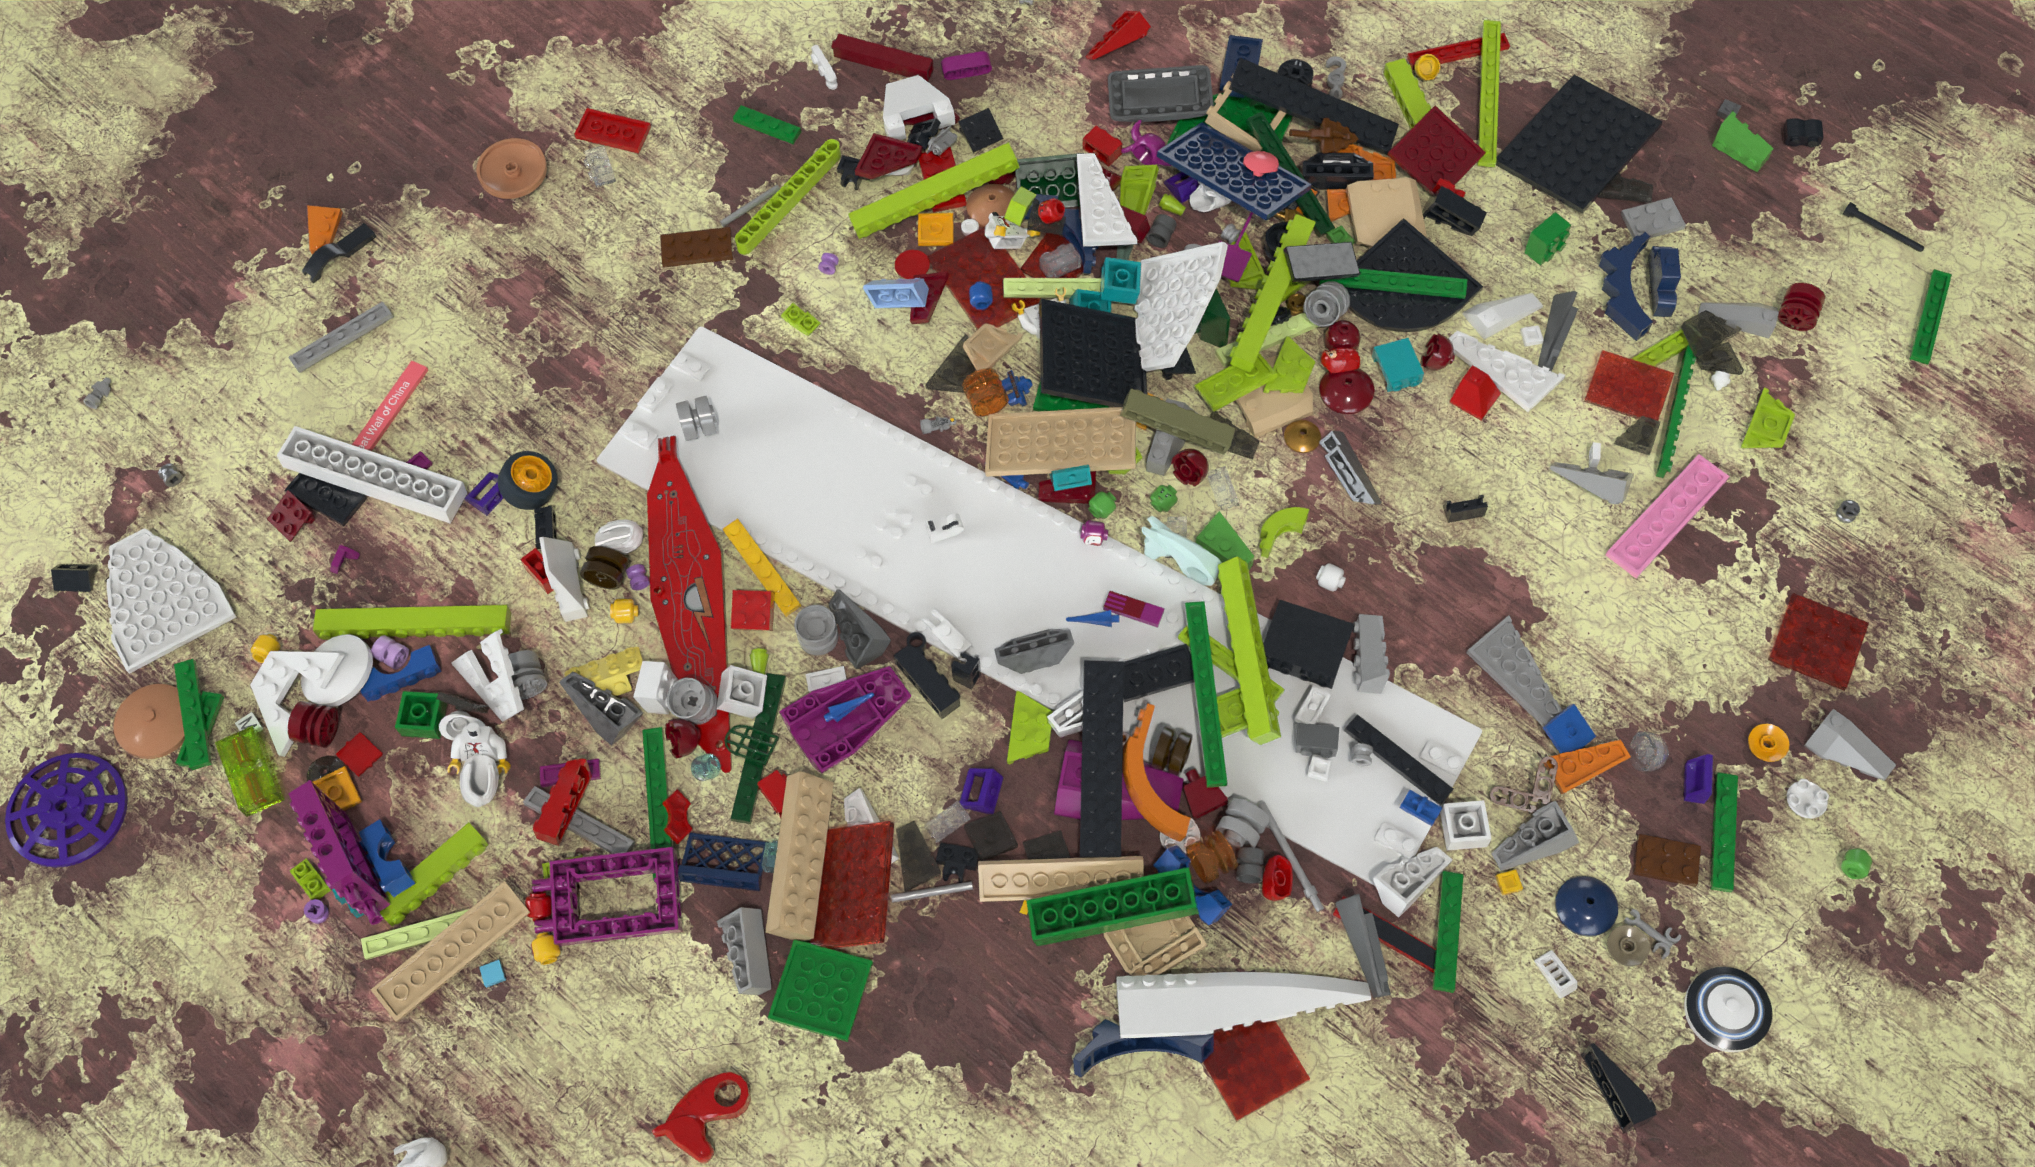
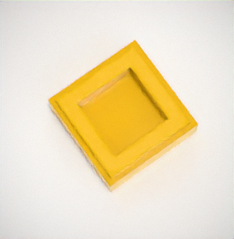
[1495,870,1523,896]

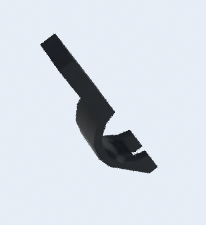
[302,223,376,284]

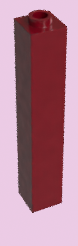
[831,33,934,82]

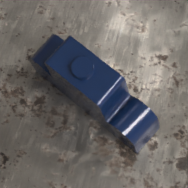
[1648,246,1681,317]

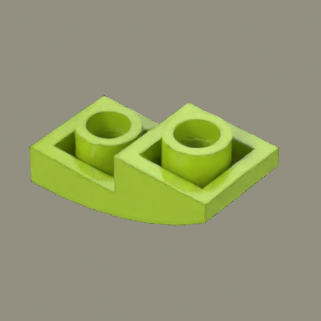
[781,303,821,336]
[290,858,331,900]

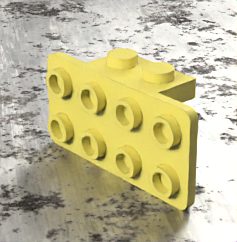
[564,647,643,696]

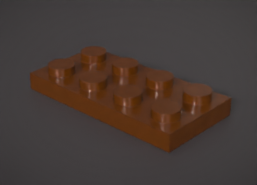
[660,227,733,268]

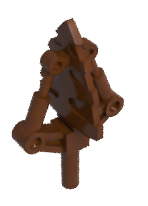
[1289,118,1358,154]

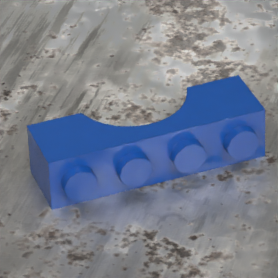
[361,645,442,702]
[359,819,415,897]
[1153,845,1233,925]

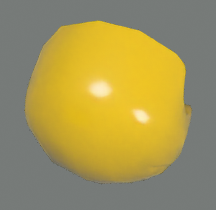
[1414,54,1440,81]

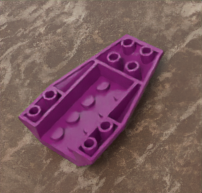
[779,666,911,774]
[1054,740,1184,820]

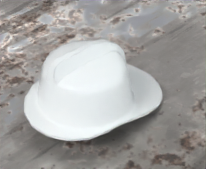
[439,710,485,740]

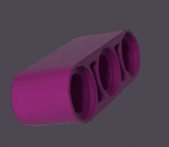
[941,51,992,80]

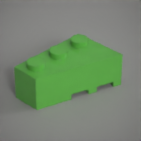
[1712,111,1773,172]
[1196,511,1254,570]

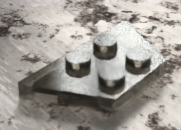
[1681,310,1742,358]
[925,334,979,393]

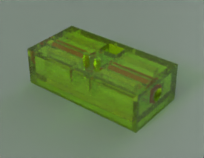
[215,726,285,817]

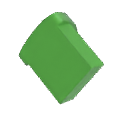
[1326,225,1355,245]

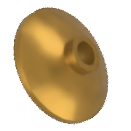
[1284,420,1321,453]

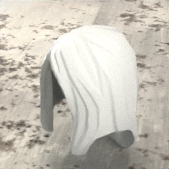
[1189,181,1231,212]
[595,520,643,555]
[460,755,499,807]
[394,1137,447,1167]

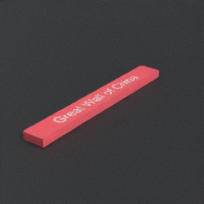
[352,361,428,451]

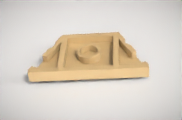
[963,323,1023,377]

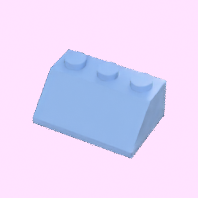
[863,278,929,308]

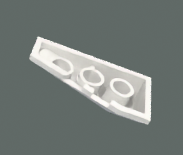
[844,788,899,874]
[1373,847,1452,918]

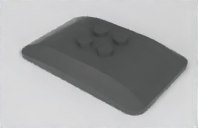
[1108,65,1214,122]

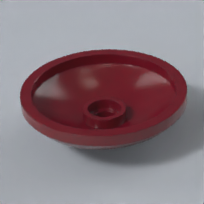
[1319,368,1375,414]

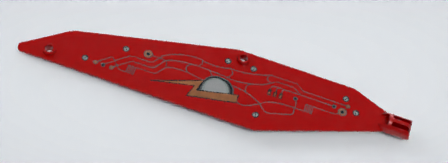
[647,435,732,773]

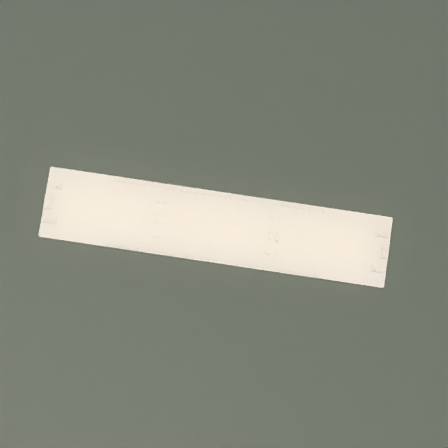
[597,327,1482,886]

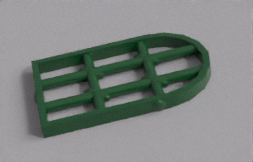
[725,725,779,766]

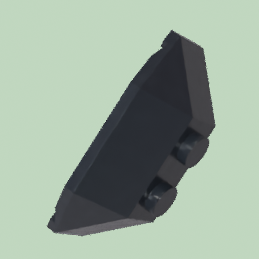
[1302,152,1374,189]

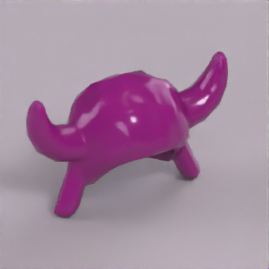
[1121,120,1172,166]

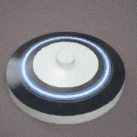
[1684,967,1772,1052]

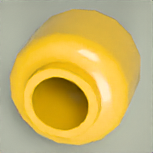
[610,598,639,624]
[250,634,281,663]
[531,932,561,965]

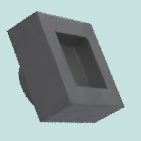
[1717,99,1741,119]

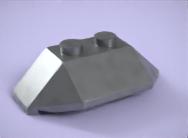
[994,629,1074,674]

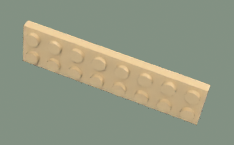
[978,856,1144,902]
[371,881,530,1022]

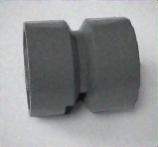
[1146,214,1177,248]
[1236,847,1264,883]

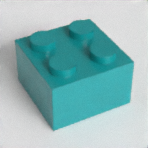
[1100,257,1141,304]

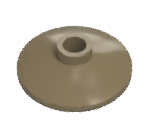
[1607,925,1650,966]

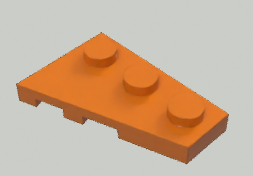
[307,205,343,254]

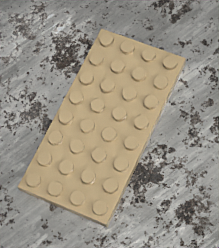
[985,407,1136,477]

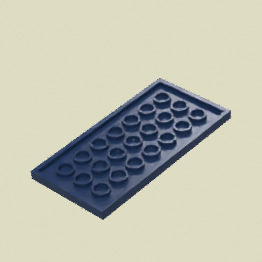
[1157,122,1312,221]

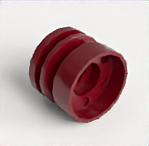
[1778,282,1826,331]
[287,701,339,748]

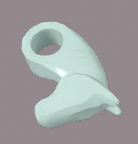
[1142,516,1222,586]

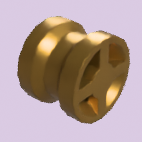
[1287,293,1306,316]

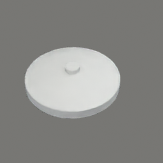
[301,635,373,707]

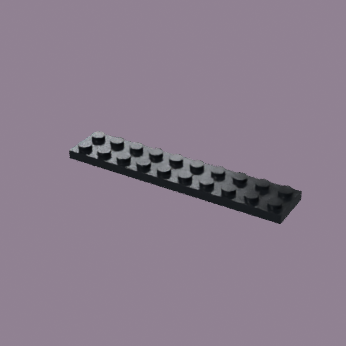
[1229,58,1399,155]
[1080,660,1124,858]

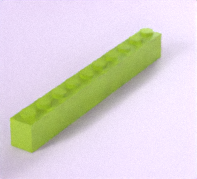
[848,142,1019,239]
[1229,214,1316,373]
[1218,556,1281,745]
[313,605,512,640]

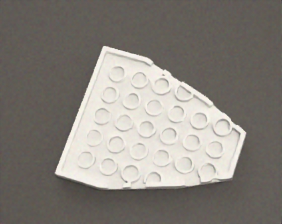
[1135,242,1228,371]
[107,528,236,674]

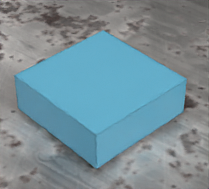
[479,960,506,988]

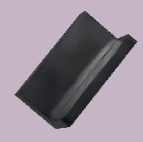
[51,564,98,592]

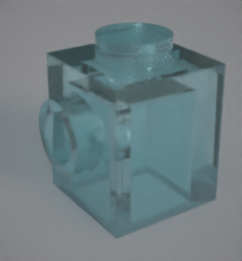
[761,841,778,873]

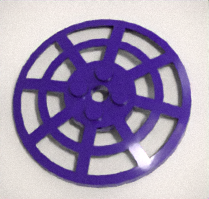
[5,753,128,868]

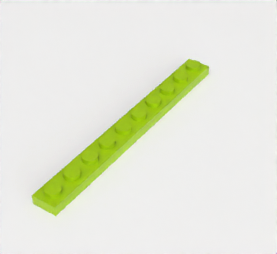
[1477,20,1501,167]

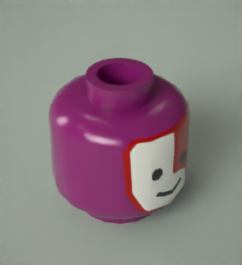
[1080,520,1109,546]

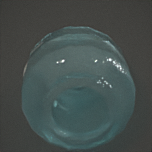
[691,753,721,781]

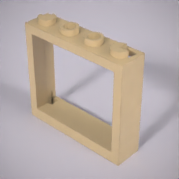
[1205,74,1286,151]

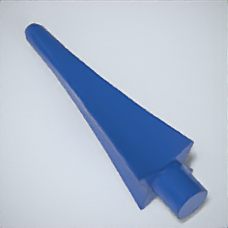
[985,462,1029,489]
[1066,610,1120,627]
[824,692,874,722]

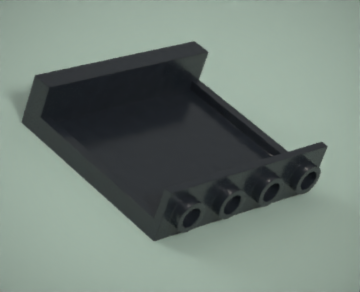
[1263,600,1354,689]

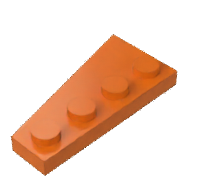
[1543,740,1631,794]

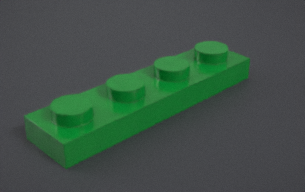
[733,105,801,144]
[175,691,224,767]

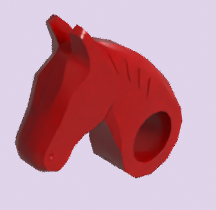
[652,1072,751,1164]

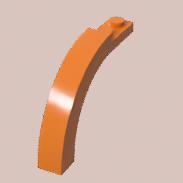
[1122,703,1191,842]

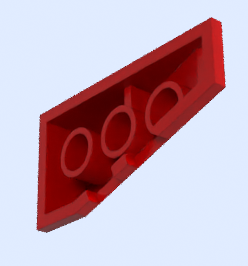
[1085,10,1151,60]

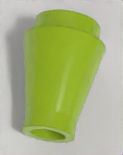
[1159,193,1186,216]
[749,649,769,675]

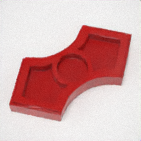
[662,789,692,844]

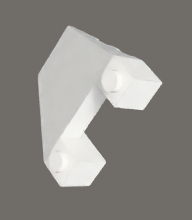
[883,75,955,140]
[539,537,590,622]

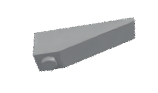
[1697,303,1779,339]
[1804,709,1896,781]

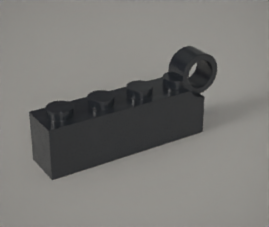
[893,632,961,719]

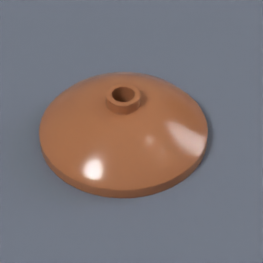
[966,184,1015,228]

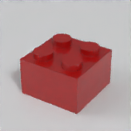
[731,590,775,631]

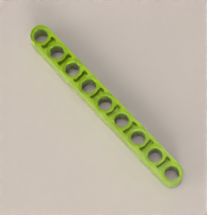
[735,139,841,255]

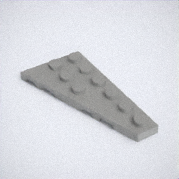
[1467,615,1562,727]

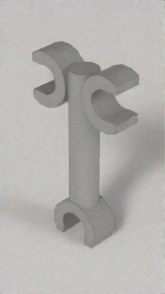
[1624,909,1681,959]

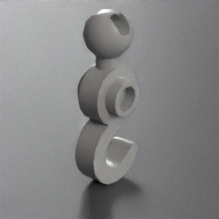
[1326,56,1346,99]

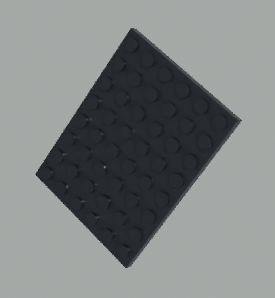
[1496,74,1663,214]

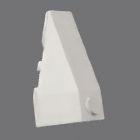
[1462,293,1543,340]

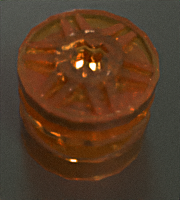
[962,368,1009,417]
[1186,830,1238,884]

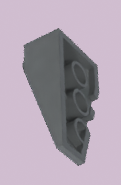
[828,589,891,669]

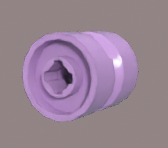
[371,635,409,670]

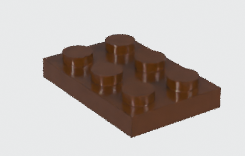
[1633,834,1701,887]

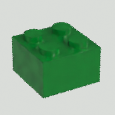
[1524,212,1571,266]
[395,691,448,739]

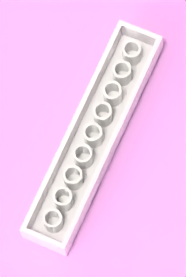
[277,426,467,523]

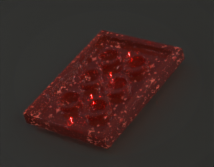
[1584,350,1674,425]

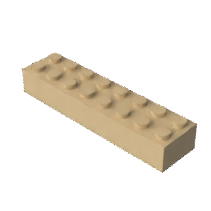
[765,771,834,942]

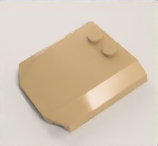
[1346,177,1427,249]
[1236,354,1313,438]
[1104,916,1208,976]

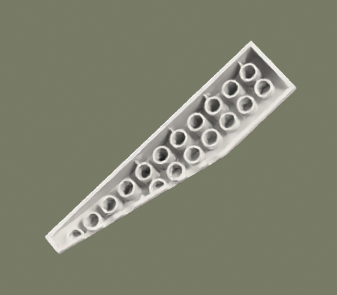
[1117,972,1371,1038]

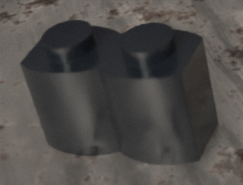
[1783,118,1824,147]

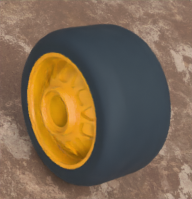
[498,451,558,510]

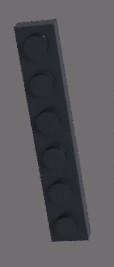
[1344,714,1454,806]

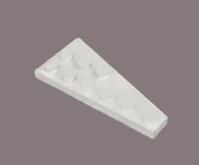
[1077,153,1137,247]
[1449,331,1565,412]

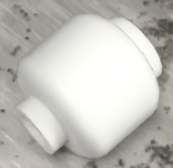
[1316,563,1346,592]

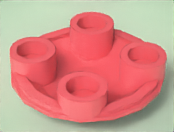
[1243,151,1279,177]

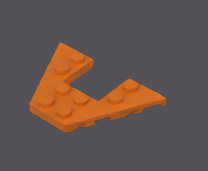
[1326,144,1396,222]

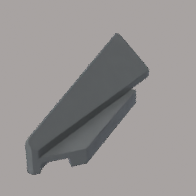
[1538,291,1578,372]
[1319,431,1382,505]
[1336,894,1391,998]

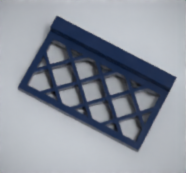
[678,833,769,891]

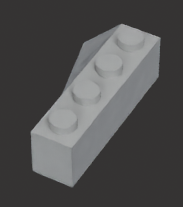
[1353,614,1390,694]

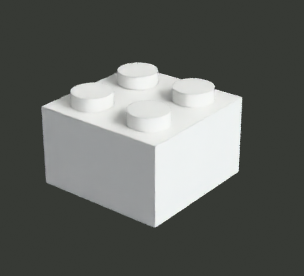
[633,661,678,714]
[716,665,767,719]
[1440,800,1491,850]

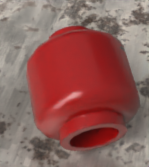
[1038,198,1065,224]
[525,891,552,922]

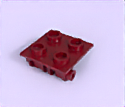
[267,490,315,542]

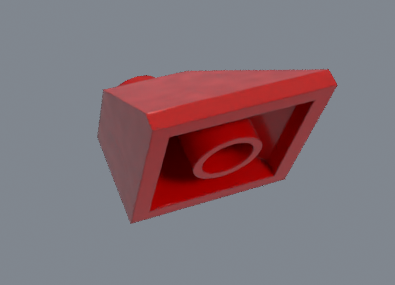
[1450,365,1501,421]

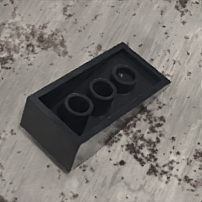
[1581,1043,1657,1134]

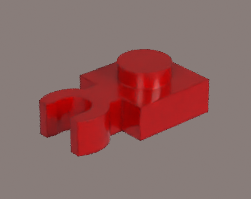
[1432,178,1466,198]

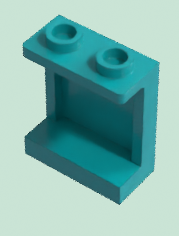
[1372,338,1424,392]
[1049,464,1092,491]

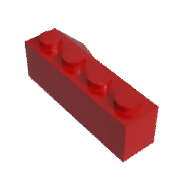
[533,758,592,846]

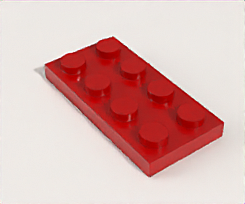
[574,108,651,154]
[918,147,967,213]

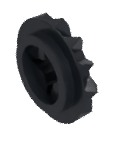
[1271,306,1292,325]

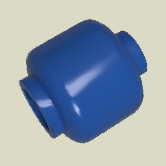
[969,281,993,310]

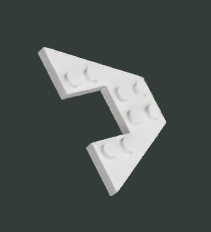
[452,629,524,722]
[250,651,345,757]

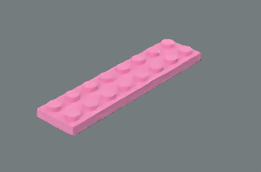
[1606,454,1730,579]

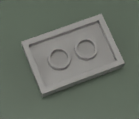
[1621,197,1686,238]

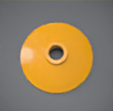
[1748,724,1790,762]

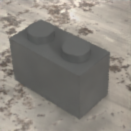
[1296,723,1339,758]

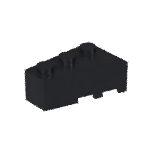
[1422,186,1487,236]

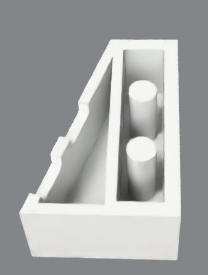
[1047,691,1083,738]

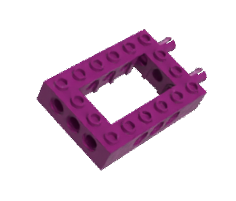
[288,780,391,925]
[532,847,683,946]

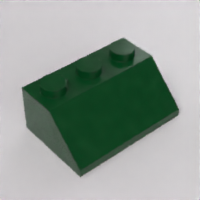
[1195,289,1231,348]

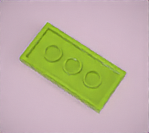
[1195,353,1277,412]

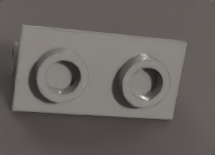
[926,125,957,155]

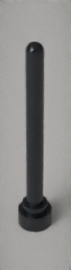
[1843,202,1924,252]

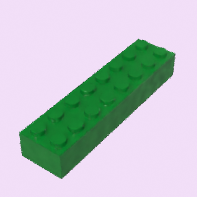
[1026,867,1199,946]

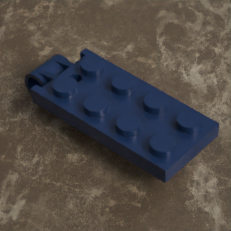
[1220,35,1263,98]

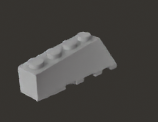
[1146,398,1198,476]
[717,907,772,995]

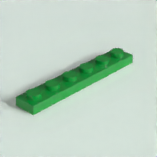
[1909,269,1952,365]
[174,659,212,770]
[1710,772,1738,893]
[1432,871,1464,993]

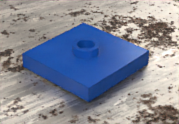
[1542,704,1596,754]

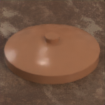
[476,138,547,199]
[113,684,185,759]

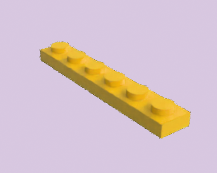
[722,518,801,617]

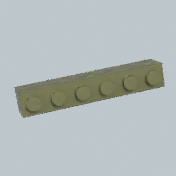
[1120,389,1235,455]

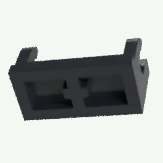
[1443,495,1488,523]
[534,505,557,549]
[951,653,981,690]

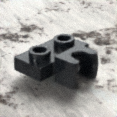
[907,118,941,150]
[837,155,871,190]
[936,842,980,883]

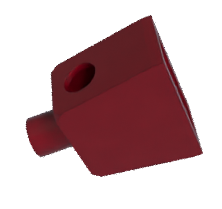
[1184,768,1228,821]

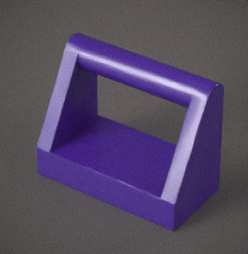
[1164,171,1200,203]
[464,472,504,516]
[1684,754,1713,804]
[958,768,1004,814]

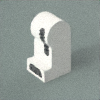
[926,514,964,543]

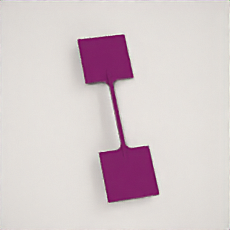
[1218,212,1254,283]

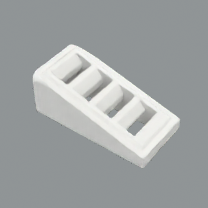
[1534,950,1577,999]

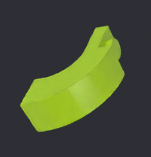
[1259,507,1309,558]

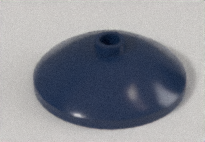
[1555,876,1618,937]

